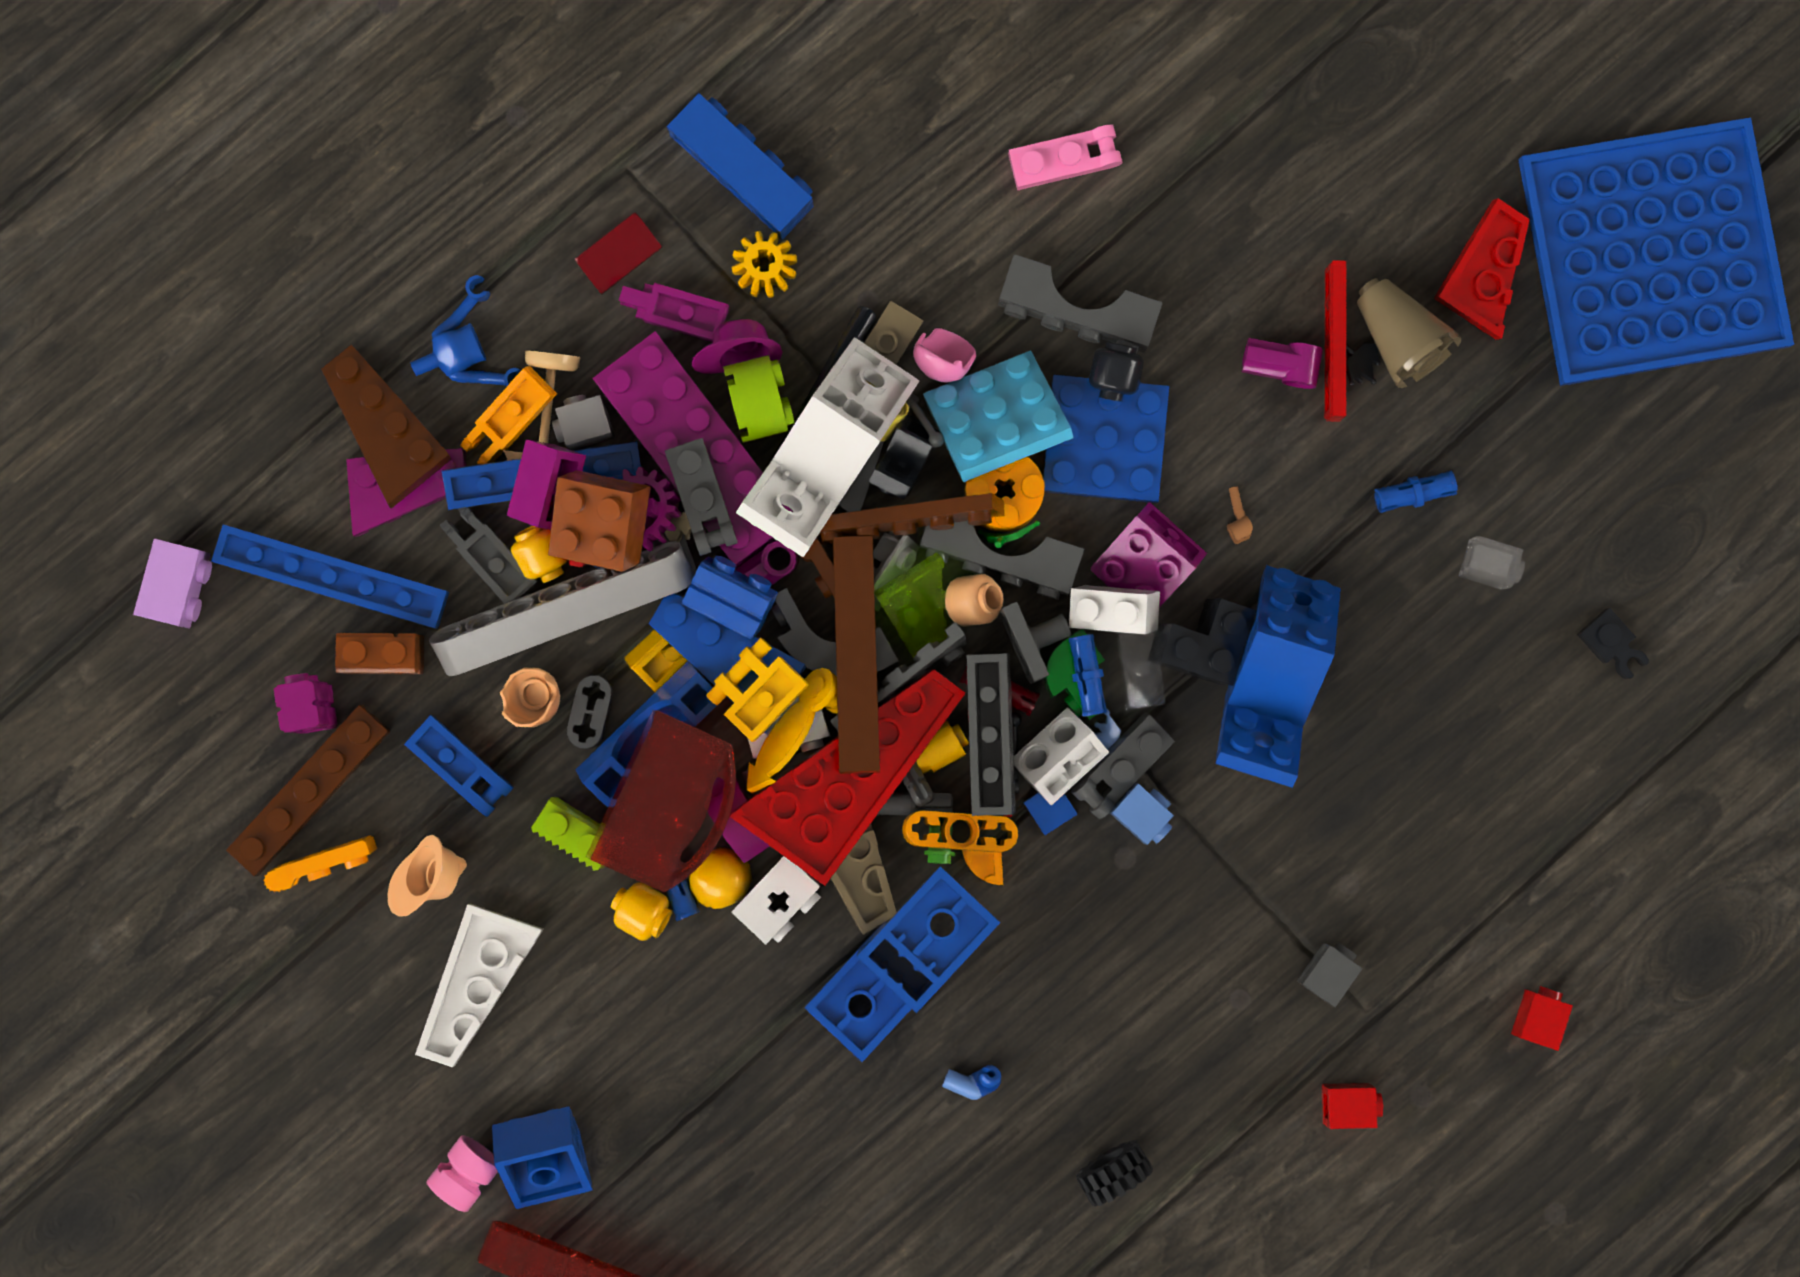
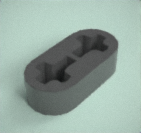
[567,676,613,749]

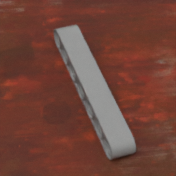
[429,541,694,676]

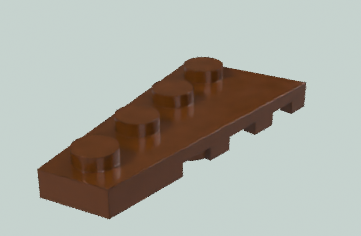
[321,344,452,509]

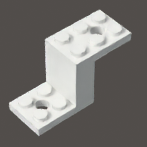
[736,337,919,557]

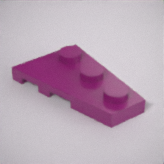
[346,448,467,537]

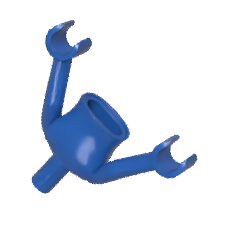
[410,275,521,387]

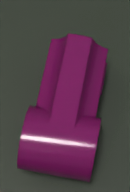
[1241,338,1323,389]
[735,541,799,586]

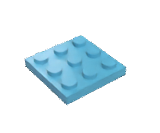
[923,350,1074,482]

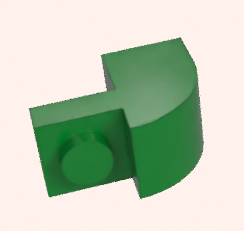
[1044,629,1105,721]

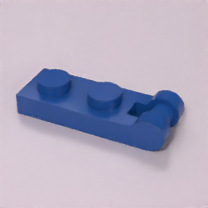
[404,715,514,817]

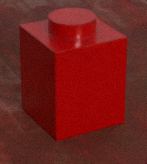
[1511,986,1573,1051]
[1322,1083,1383,1129]

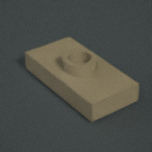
[864,301,924,365]

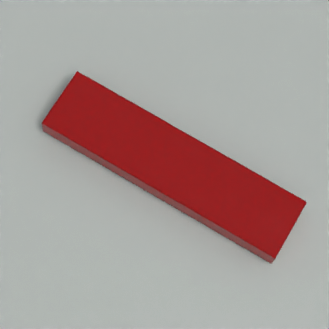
[1324,260,1346,422]

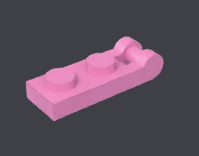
[1008,125,1123,190]

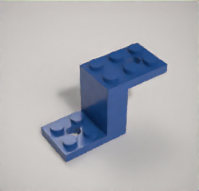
[1215,565,1341,788]
[805,866,1000,1062]

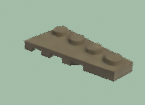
[831,824,897,935]

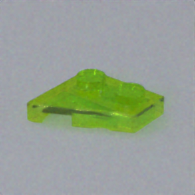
[874,552,947,658]

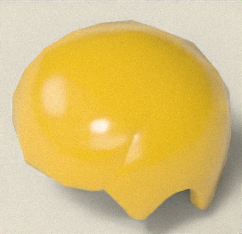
[688,847,752,909]

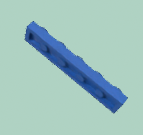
[442,441,641,510]

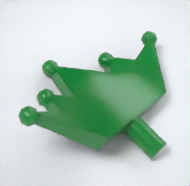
[978,521,1040,548]

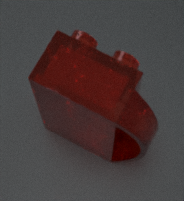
[586,710,736,892]

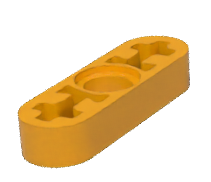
[902,811,1018,852]

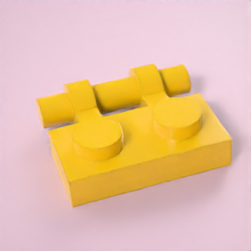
[706,637,809,742]

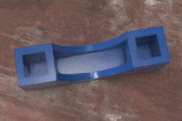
[575,661,716,809]

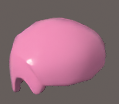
[913,328,976,383]

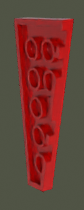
[728,669,965,886]

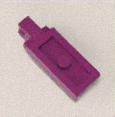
[618,283,730,342]

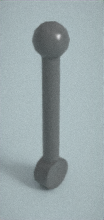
[906,393,944,447]

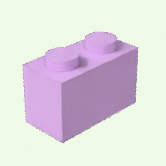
[133,539,212,629]

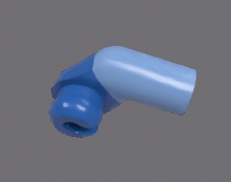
[942,1065,1001,1100]

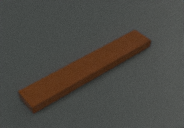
[833,536,880,774]

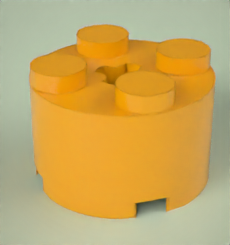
[965,457,1045,532]

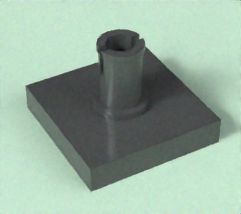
[999,602,1072,684]

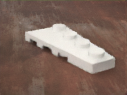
[415,903,544,1067]

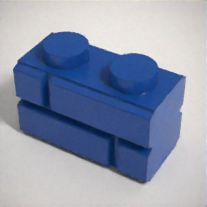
[682,556,778,640]

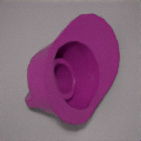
[692,319,783,374]

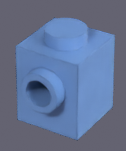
[1110,783,1174,845]

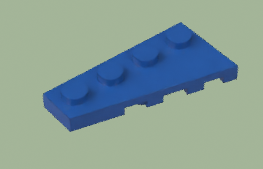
[649,593,806,735]

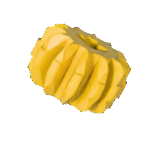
[732,231,797,298]

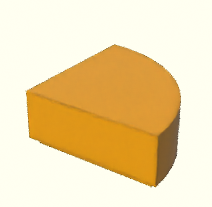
[962,845,1003,885]

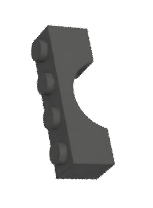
[998,254,1163,354]
[920,521,1084,600]

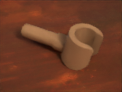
[1227,487,1253,544]

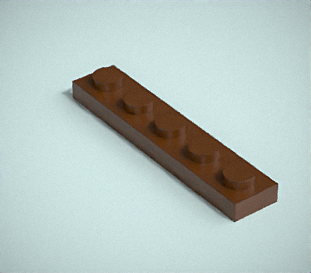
[816,493,1005,545]
[226,705,391,877]

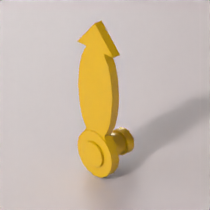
[747,668,838,793]

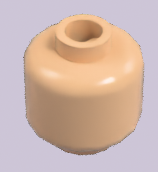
[945,574,1004,627]

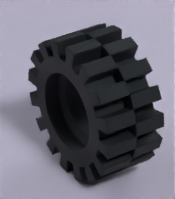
[1076,1140,1154,1207]

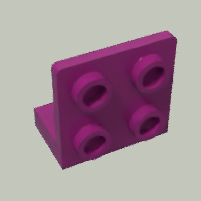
[1091,502,1207,608]

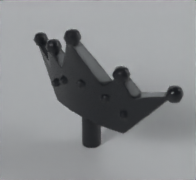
[1346,342,1381,386]

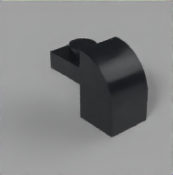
[869,414,940,500]

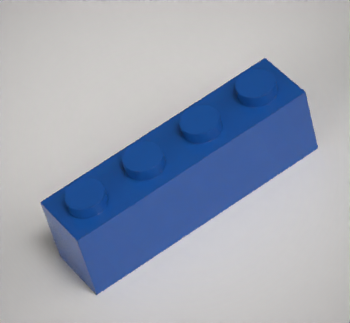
[667,93,814,240]

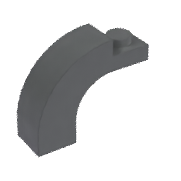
[771,588,899,676]

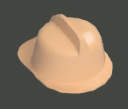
[387,835,467,917]

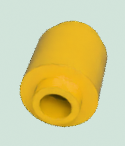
[916,721,969,774]

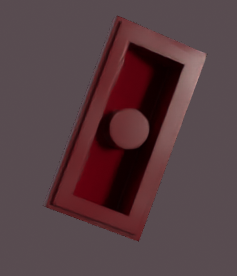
[575,212,662,295]

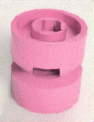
[427,1135,498,1212]

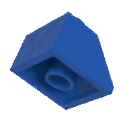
[492,1106,593,1209]

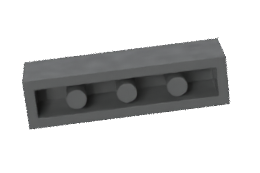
[967,654,1016,816]

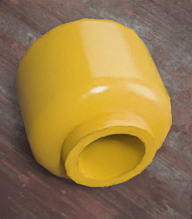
[511,526,567,583]
[611,882,672,941]

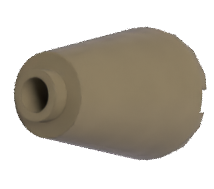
[1357,278,1461,388]

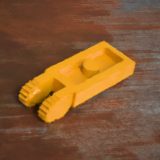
[460,366,557,464]
[263,835,377,893]

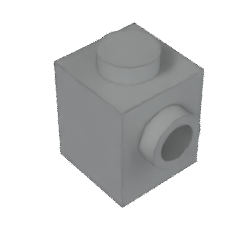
[552,395,616,450]

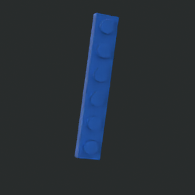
[211,524,449,629]

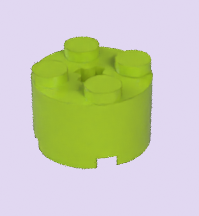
[723,355,795,443]

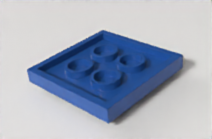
[1043,375,1169,503]

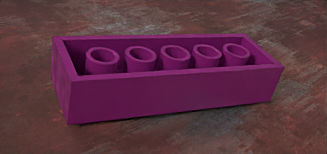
[592,331,792,568]

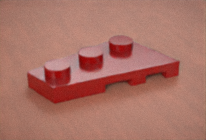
[1433,198,1530,340]

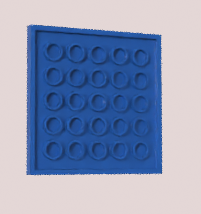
[1518,117,1794,386]

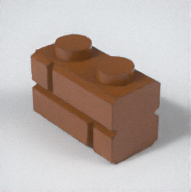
[335,633,424,675]

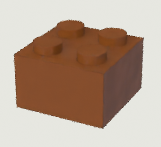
[548,470,650,572]

